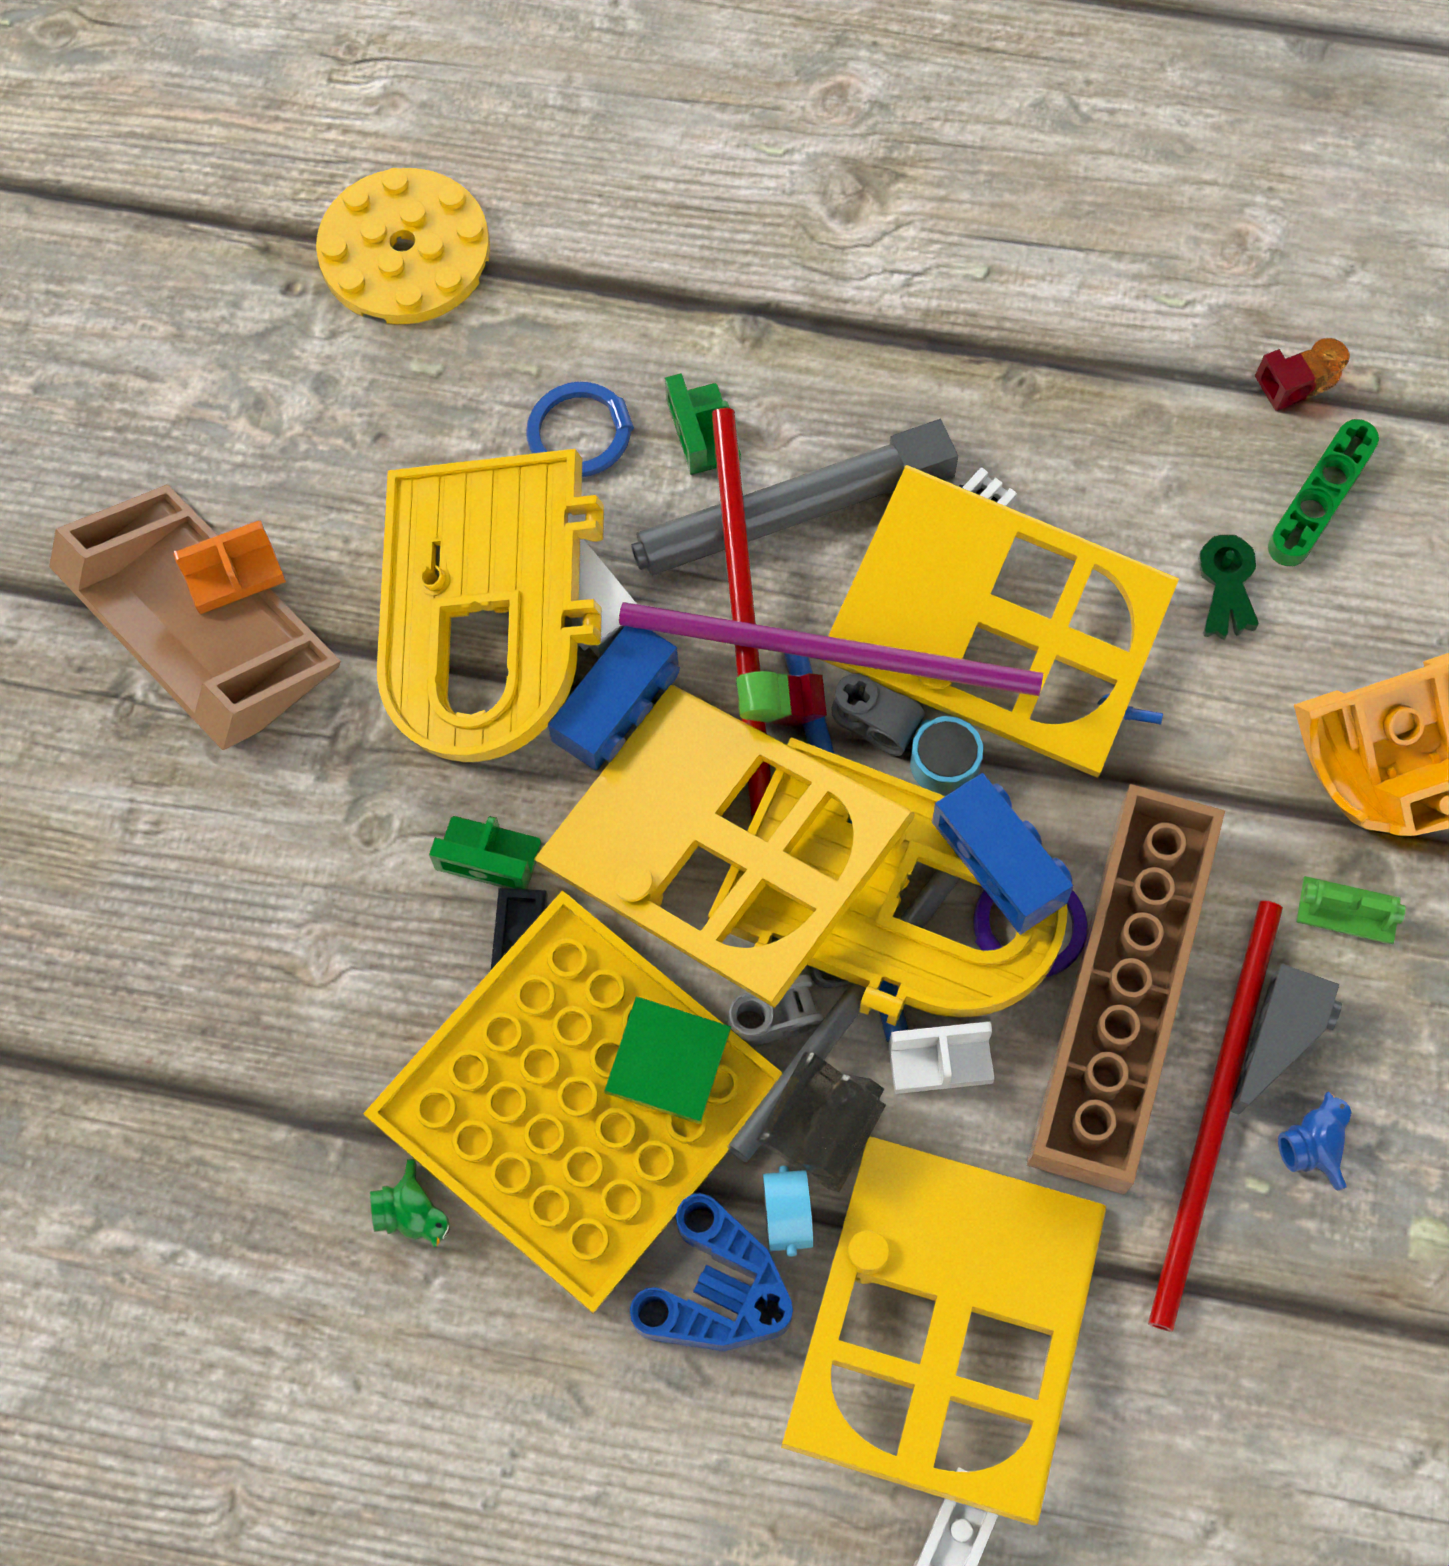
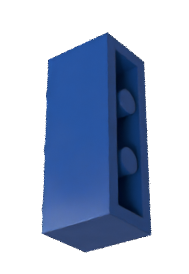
[548,626,680,771]
[932,773,1074,935]

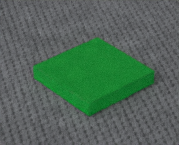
[604,996,731,1124]

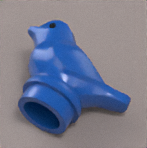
[1278,1092,1352,1191]

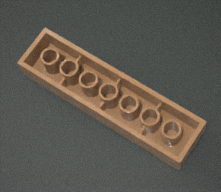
[1026,784,1225,1195]

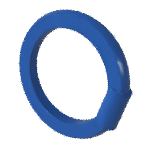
[526,382,634,477]

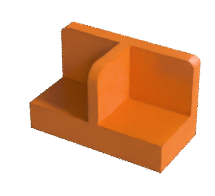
[173,521,286,615]

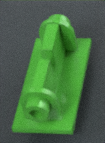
[1296,876,1406,944]

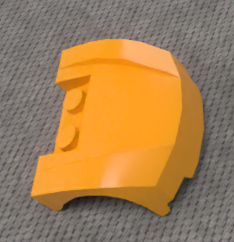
[1294,653,1449,836]

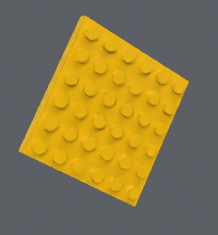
[363,890,782,1314]

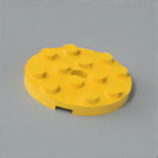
[316,168,490,324]

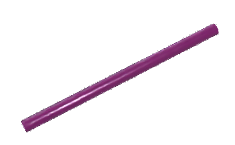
[619,602,1044,696]

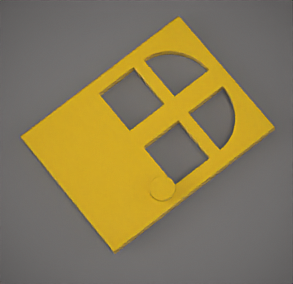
[819,465,1179,778]
[534,685,914,1008]
[781,1136,1107,1525]

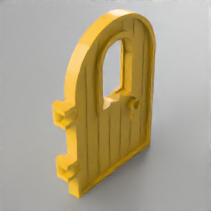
[377,449,604,762]
[708,737,1067,1026]

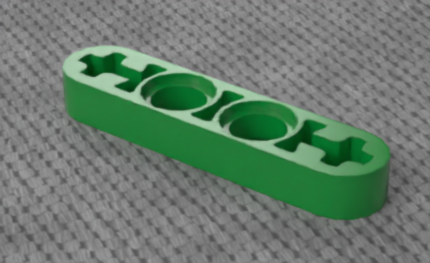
[1268,419,1379,566]

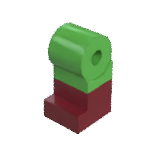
[736,671,827,727]

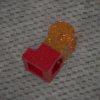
[1255,338,1350,411]

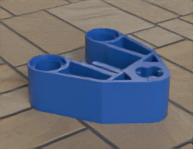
[630,1193,793,1351]

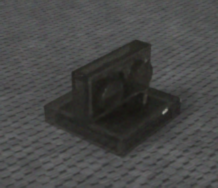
[756,1052,886,1193]

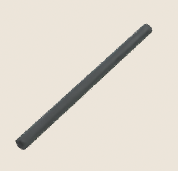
[727,869,961,1162]

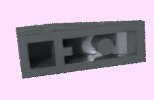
[1230,964,1342,1115]

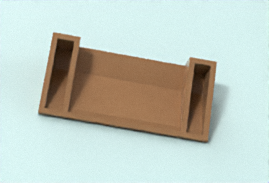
[49,484,341,750]

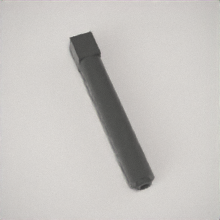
[631,419,959,576]

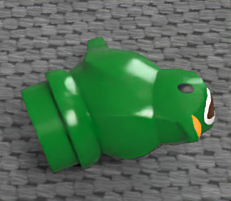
[370,1159,450,1247]

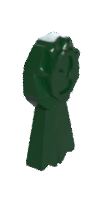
[1198,535,1259,640]

